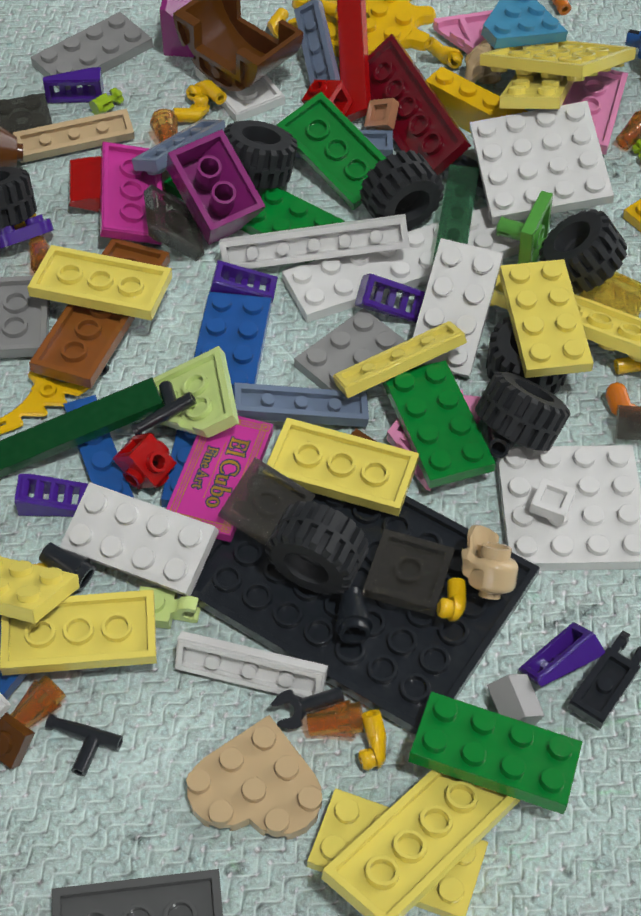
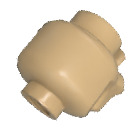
[464,40,504,84]
[461,525,518,600]

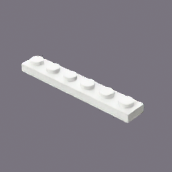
[219,214,409,269]

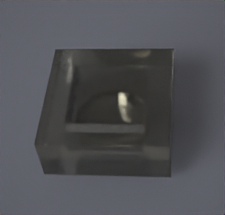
[615,405,641,440]

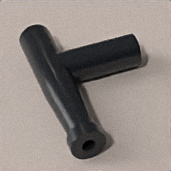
[131,381,197,435]
[45,714,123,776]

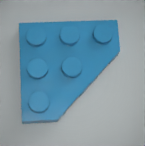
[481,0,568,49]

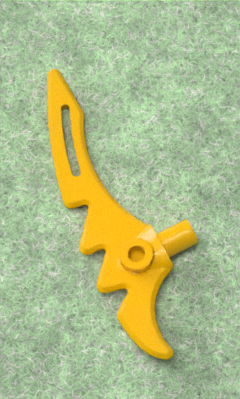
[0,371,89,434]

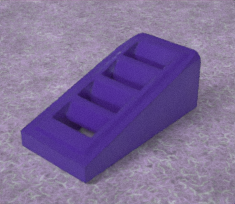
[43,67,104,103]
[209,260,278,302]
[355,273,425,323]
[15,474,88,517]
[519,622,606,687]

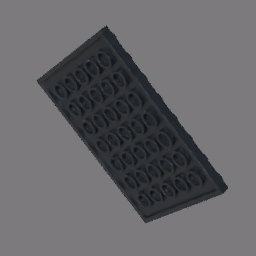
[178,479,540,735]

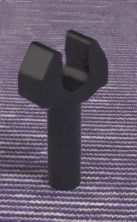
[271,686,345,729]

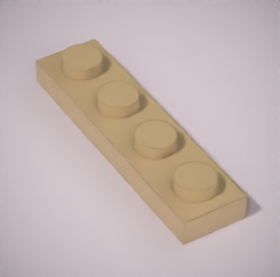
[13,108,135,163]

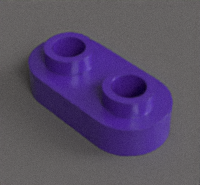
[0,214,54,249]

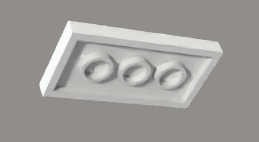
[412,238,504,379]
[59,482,219,596]

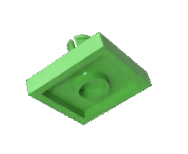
[496,191,553,264]

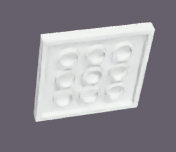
[470,101,614,224]
[496,445,641,571]

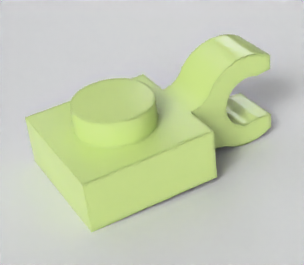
[139,586,201,629]

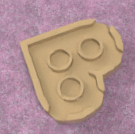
[186,715,322,840]

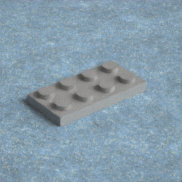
[31,12,153,90]

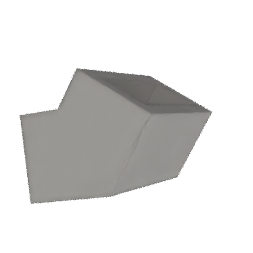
[487,674,545,726]

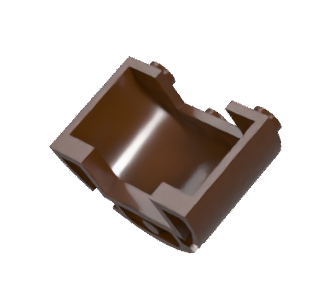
[173,0,304,92]

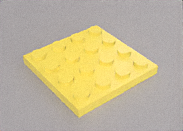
[480,40,636,82]

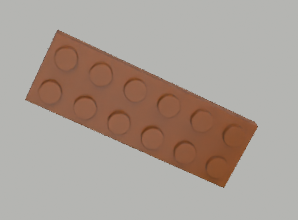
[29,238,170,389]

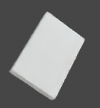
[195,67,285,122]

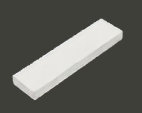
[174,631,328,698]

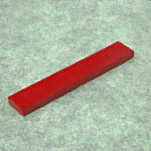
[337,0,371,122]

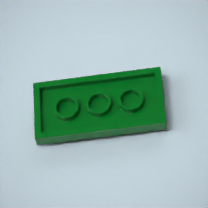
[276,92,386,210]
[383,360,496,489]
[408,691,583,815]

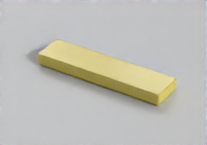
[333,321,467,398]

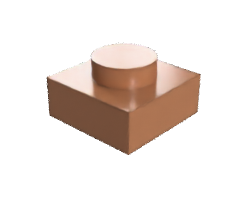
[364,98,399,130]

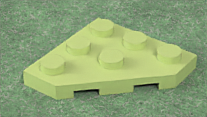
[142,346,239,438]

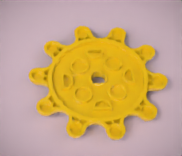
[288,0,436,57]

